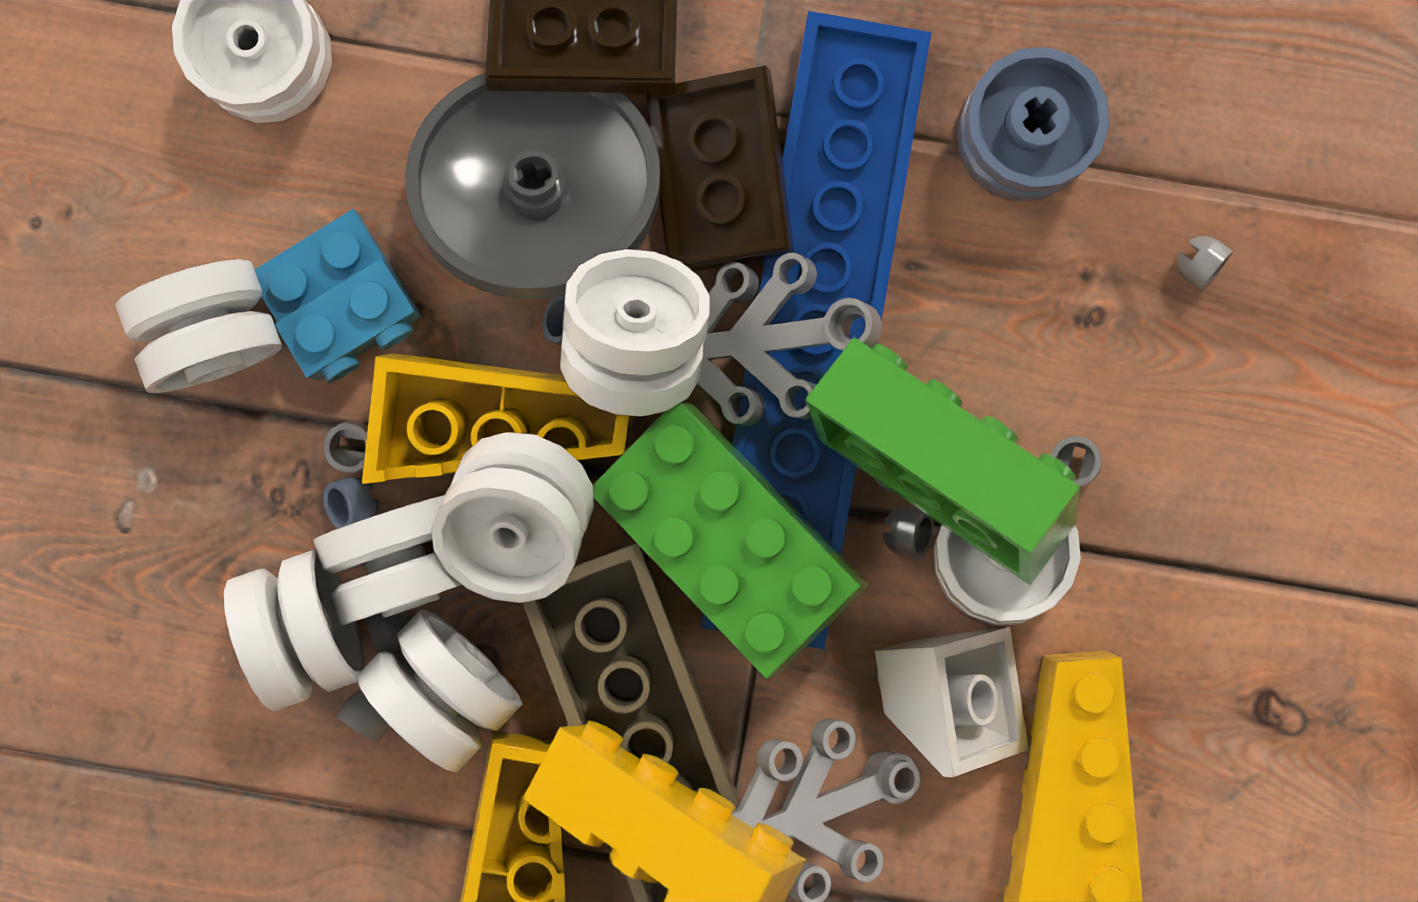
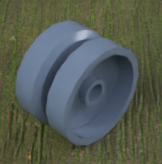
[956,47,1110,202]

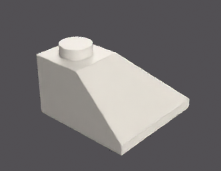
[875,627,1029,777]

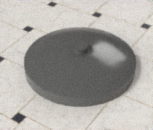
[405,73,661,300]

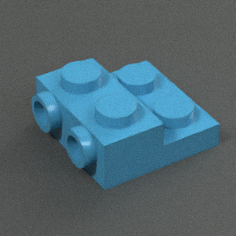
[254,208,422,383]

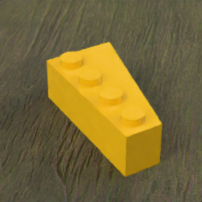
[362,353,634,484]
[1003,650,1143,902]
[523,721,806,902]
[460,730,566,902]

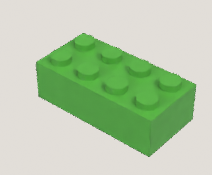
[805,337,1081,586]
[593,401,869,679]

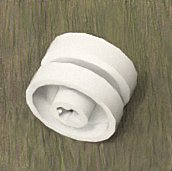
[172,0,332,123]
[560,249,710,416]
[115,259,282,393]
[431,432,594,603]
[313,495,462,625]
[933,525,1081,626]
[224,549,365,712]
[357,609,523,773]

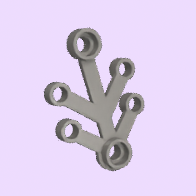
[697,253,882,426]
[732,718,920,902]

